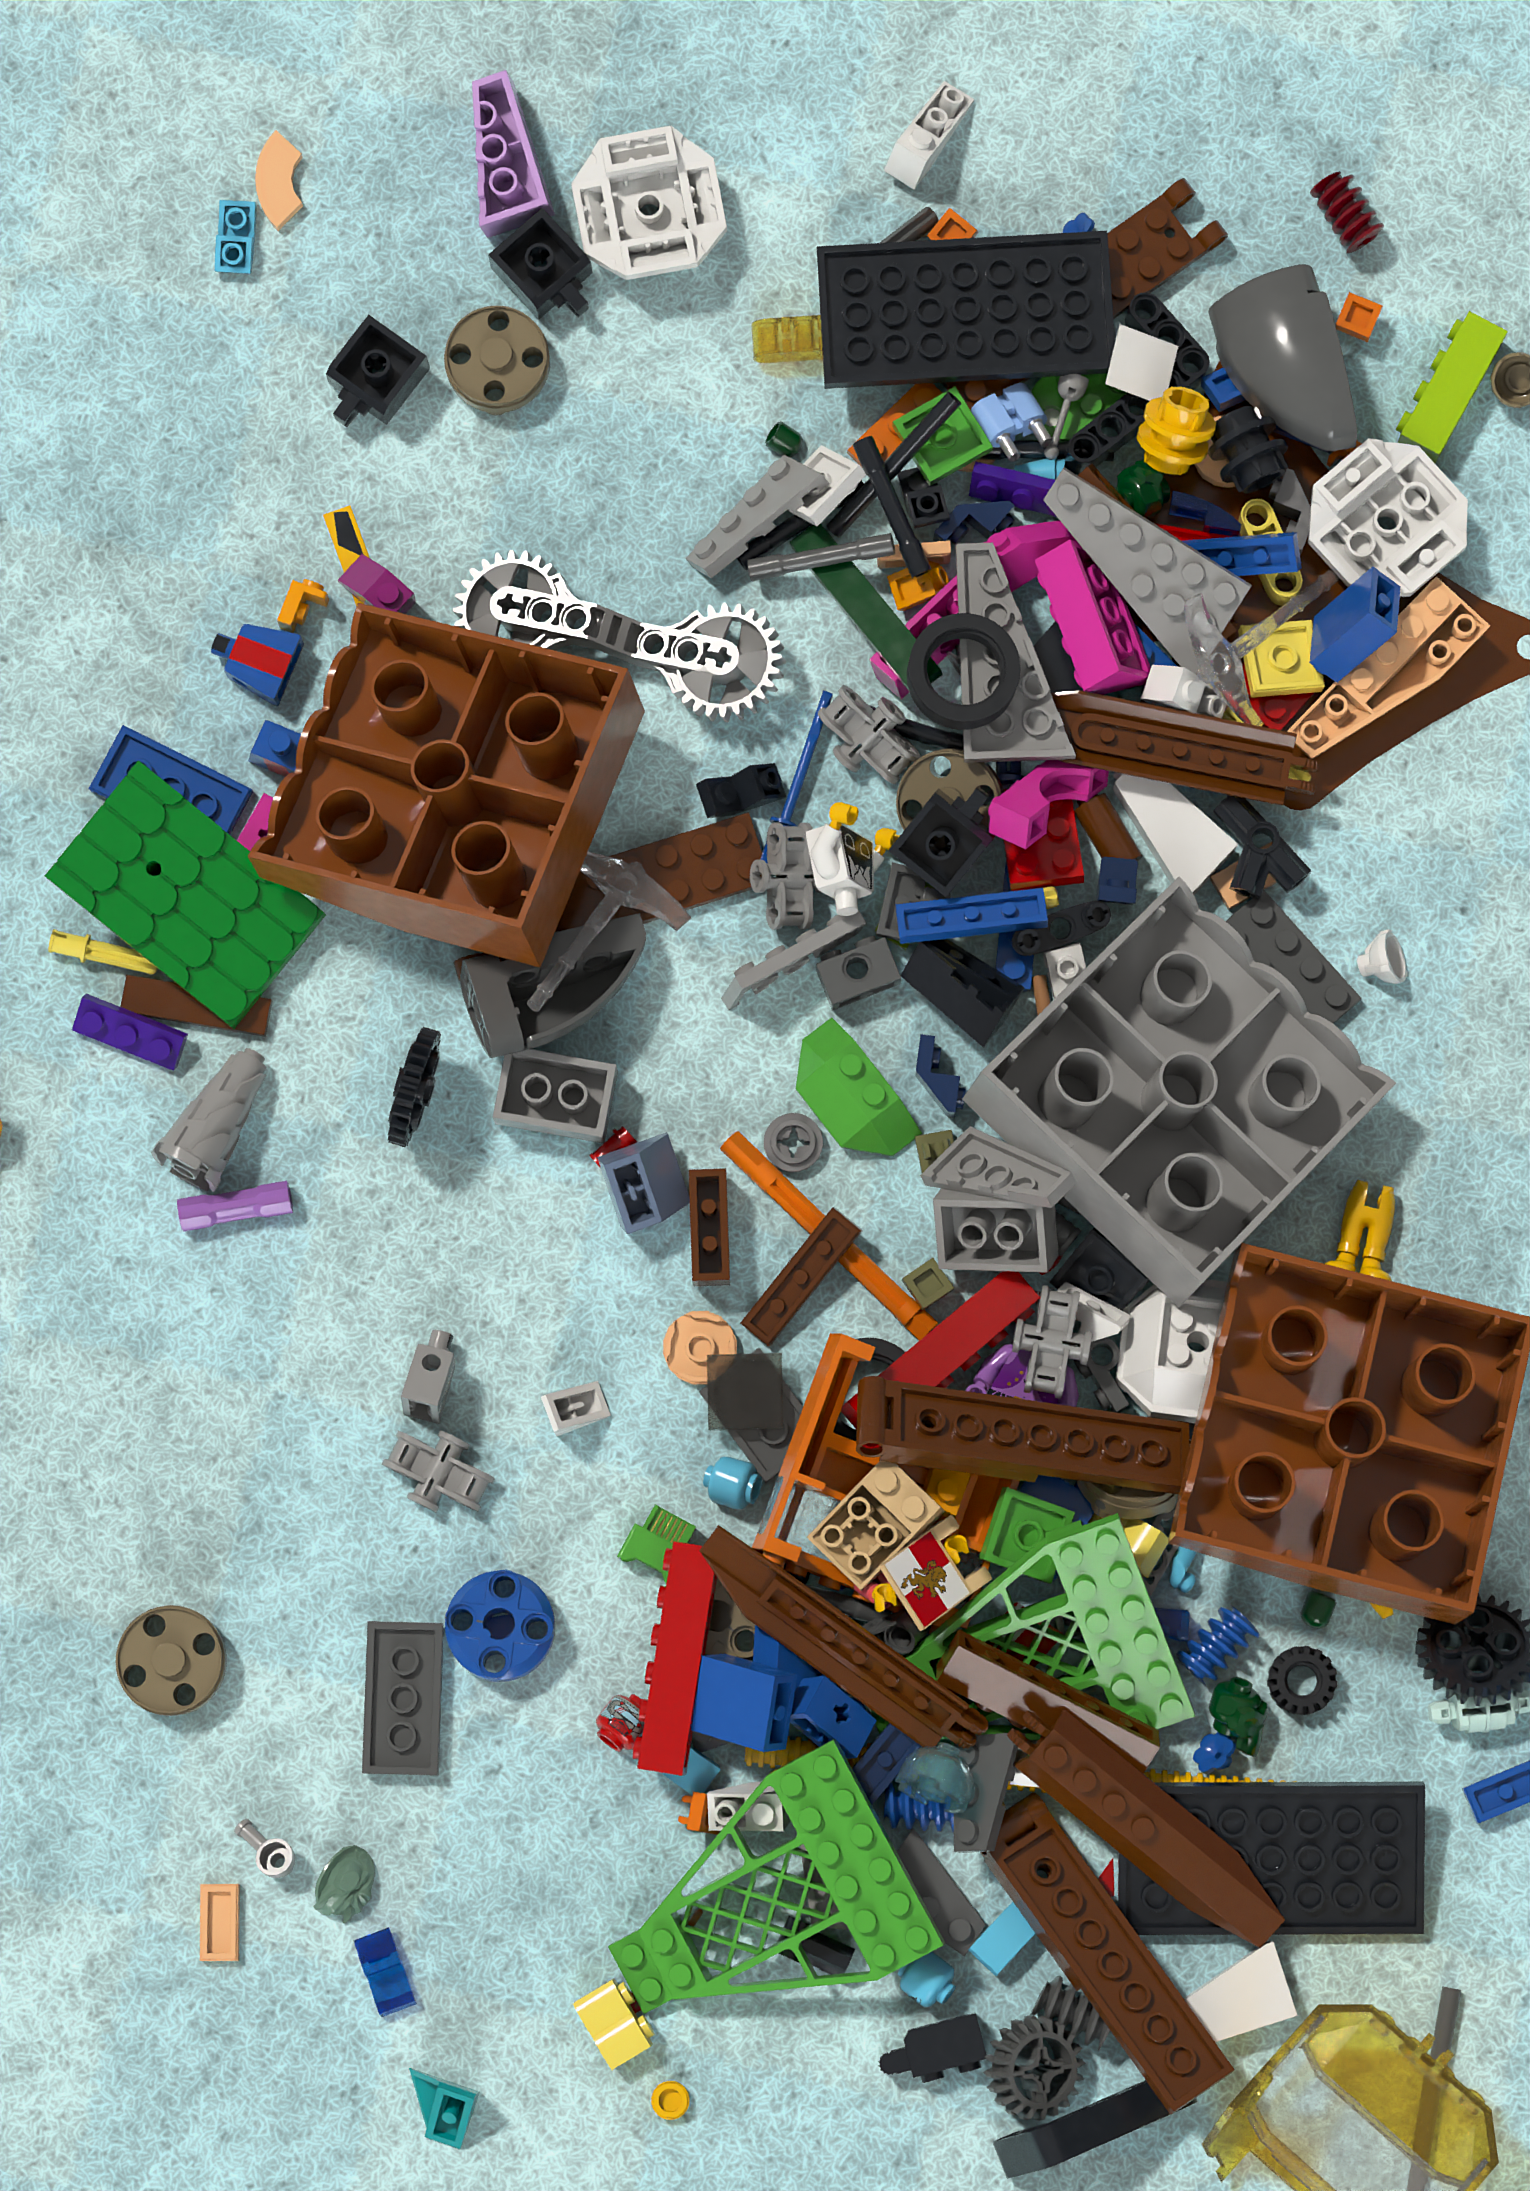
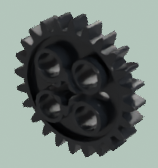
[387,1027,441,1148]
[1415,1593,1530,1706]

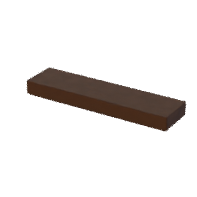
[120,975,273,1037]
[740,1207,863,1347]

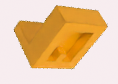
[887,561,949,611]
[277,579,329,633]

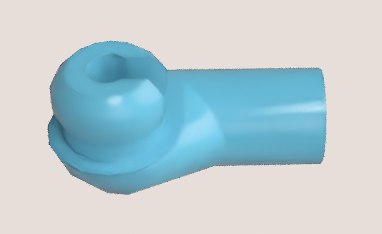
[1169,1546,1197,1593]

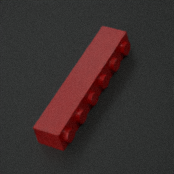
[841,1271,1040,1430]
[633,1541,718,1776]

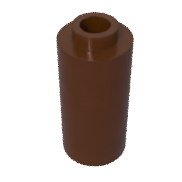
[1074,793,1143,861]

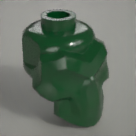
[1116,459,1170,519]
[1209,1677,1268,1757]

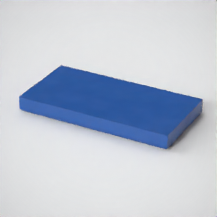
[89,725,253,835]

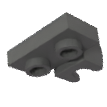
[876,862,951,944]

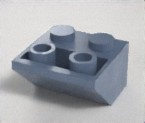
[597,1132,690,1234]

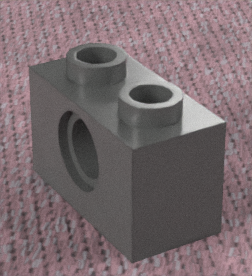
[816,936,901,1011]

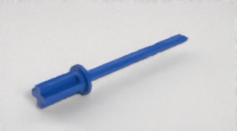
[761,690,833,863]

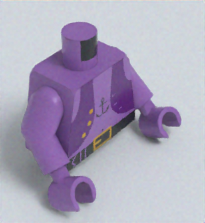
[965,1338,1079,1407]

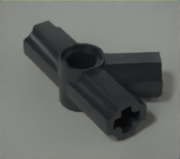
[1213,795,1312,899]

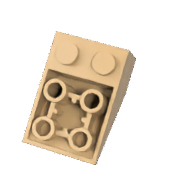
[807,1461,946,1591]

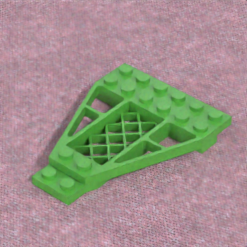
[869,1513,1195,1740]
[608,1738,945,2014]

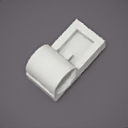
[1043,942,1086,999]

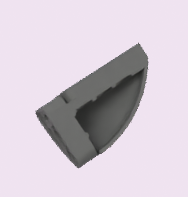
[460,913,646,1058]

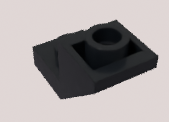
[897,467,950,529]
[696,763,786,818]

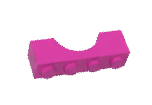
[988,760,1109,849]

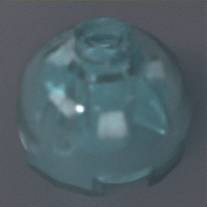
[895,1743,974,1813]

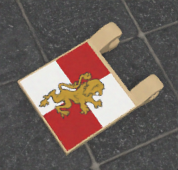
[879,1515,992,1631]

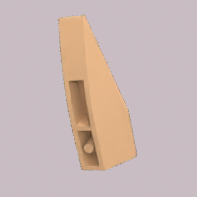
[1287,576,1490,760]

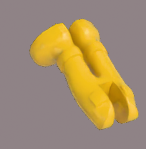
[1325,1180,1395,1281]

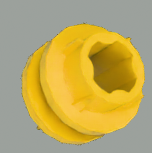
[1137,386,1216,475]

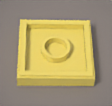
[1238,620,1325,698]

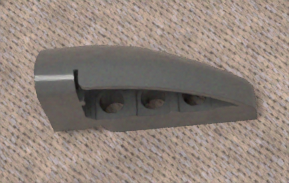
[1208,264,1357,451]

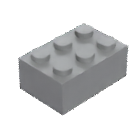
[492,1049,618,1143]
[933,1188,1059,1272]

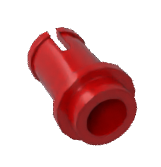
[589,1126,637,1167]

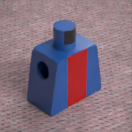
[211,624,304,707]
[248,720,301,777]

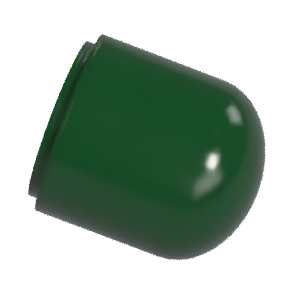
[765,421,802,458]
[1300,1590,1337,1629]

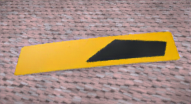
[323,505,369,606]

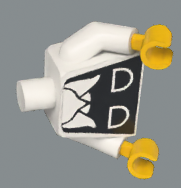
[806,802,900,916]

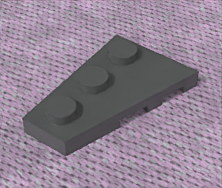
[954,1733,1026,1853]
[897,1828,986,1957]

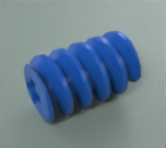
[1176,1605,1260,1686]
[883,1781,954,1832]

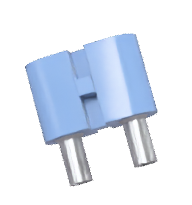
[971,383,1053,462]

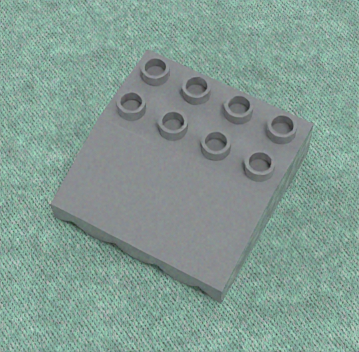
[962,877,1396,1308]

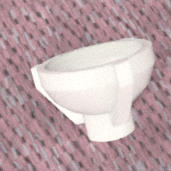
[1357,929,1408,984]

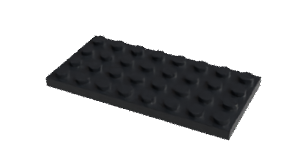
[817,231,1115,389]
[1118,1781,1425,1935]

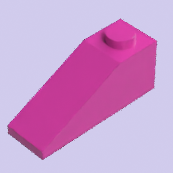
[983,520,1077,592]

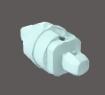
[1428,1689,1530,1733]

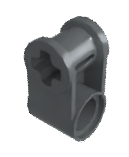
[862,1609,931,1655]

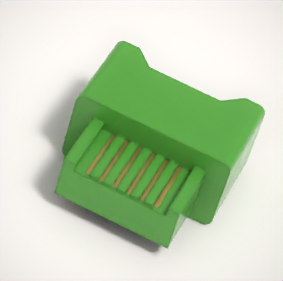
[617,1504,697,1584]

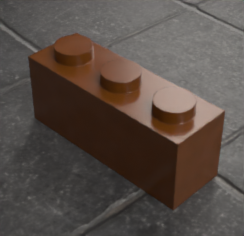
[689,1168,730,1286]

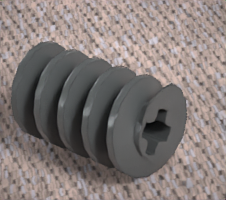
[1030,1976,1110,2051]

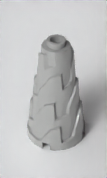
[151,1048,266,1192]

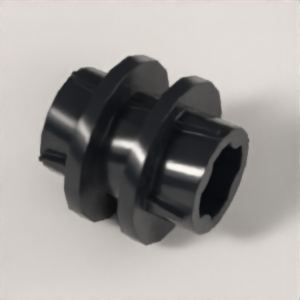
[1208,406,1288,494]

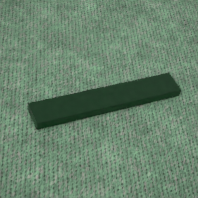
[789,523,943,690]

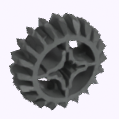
[983,2015,1086,2121]

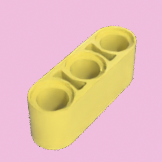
[1238,499,1303,606]

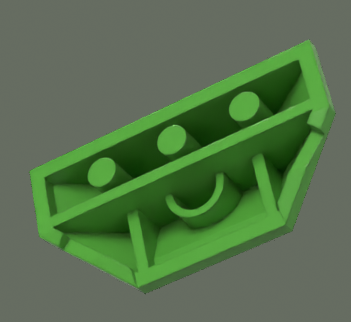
[795,1017,922,1156]

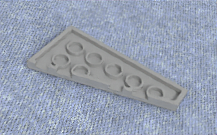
[1044,467,1252,674]
[956,543,1076,763]

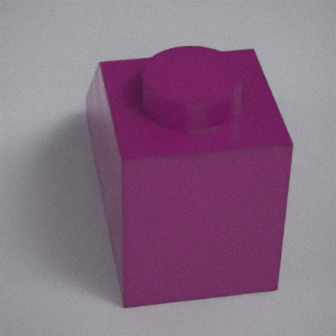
[338,554,416,614]

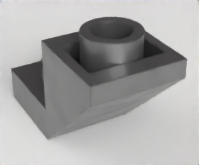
[1268,468,1311,555]

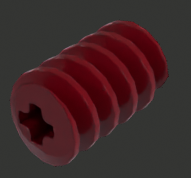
[1310,171,1384,253]

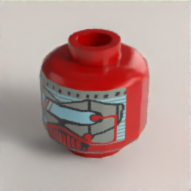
[596,1694,644,1752]

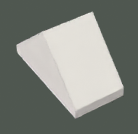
[541,1381,611,1436]

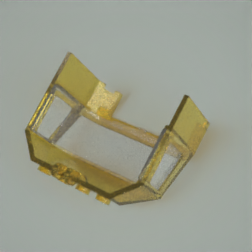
[1201,2004,1499,2191]

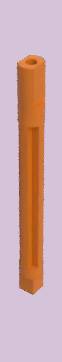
[720,1131,938,1341]

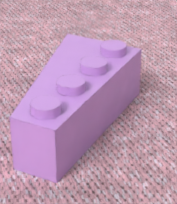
[472,70,555,238]

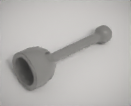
[1044,374,1089,460]

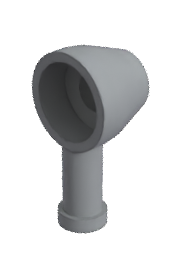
[234,1819,295,1878]

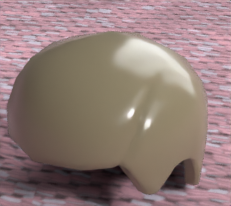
[1490,352,1530,408]

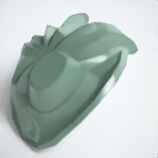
[313,1845,375,1923]

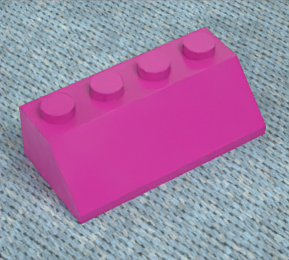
[1035,540,1151,695]

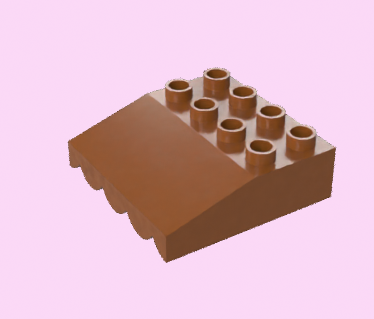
[248,603,645,967]
[1168,1243,1530,1624]

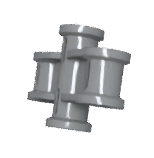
[818,685,921,784]
[750,822,823,930]
[1012,1285,1092,1399]
[382,1430,495,1512]

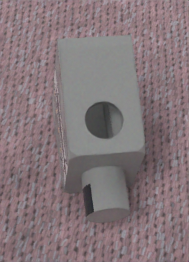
[401,1330,455,1424]

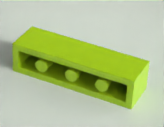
[1396,311,1508,464]

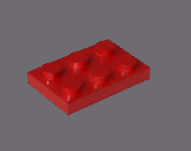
[1003,789,1084,891]

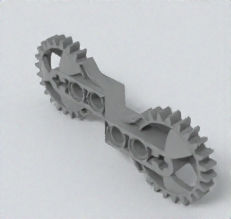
[453,550,786,722]

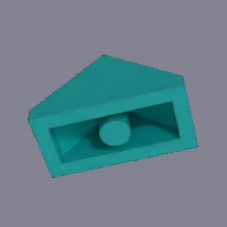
[409,2068,480,2149]

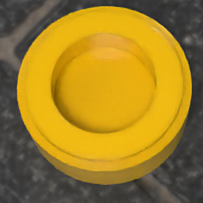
[651,2081,690,2120]

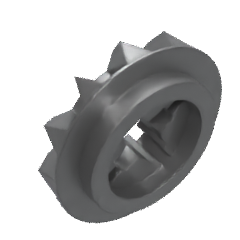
[764,1113,823,1173]

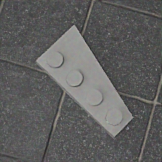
[685,455,829,578]
[721,910,866,1010]
[920,1126,1077,1208]

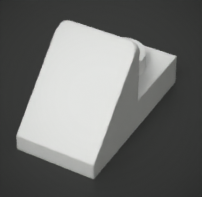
[1051,1282,1132,1347]

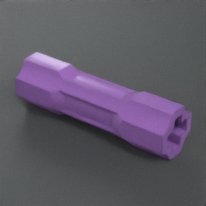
[177,1181,293,1232]

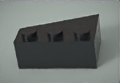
[900,939,1025,1048]

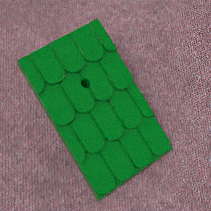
[44,760,326,1030]

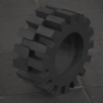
[1267,1646,1338,1715]

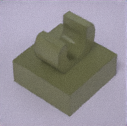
[915,1130,954,1173]
[902,1258,954,1311]

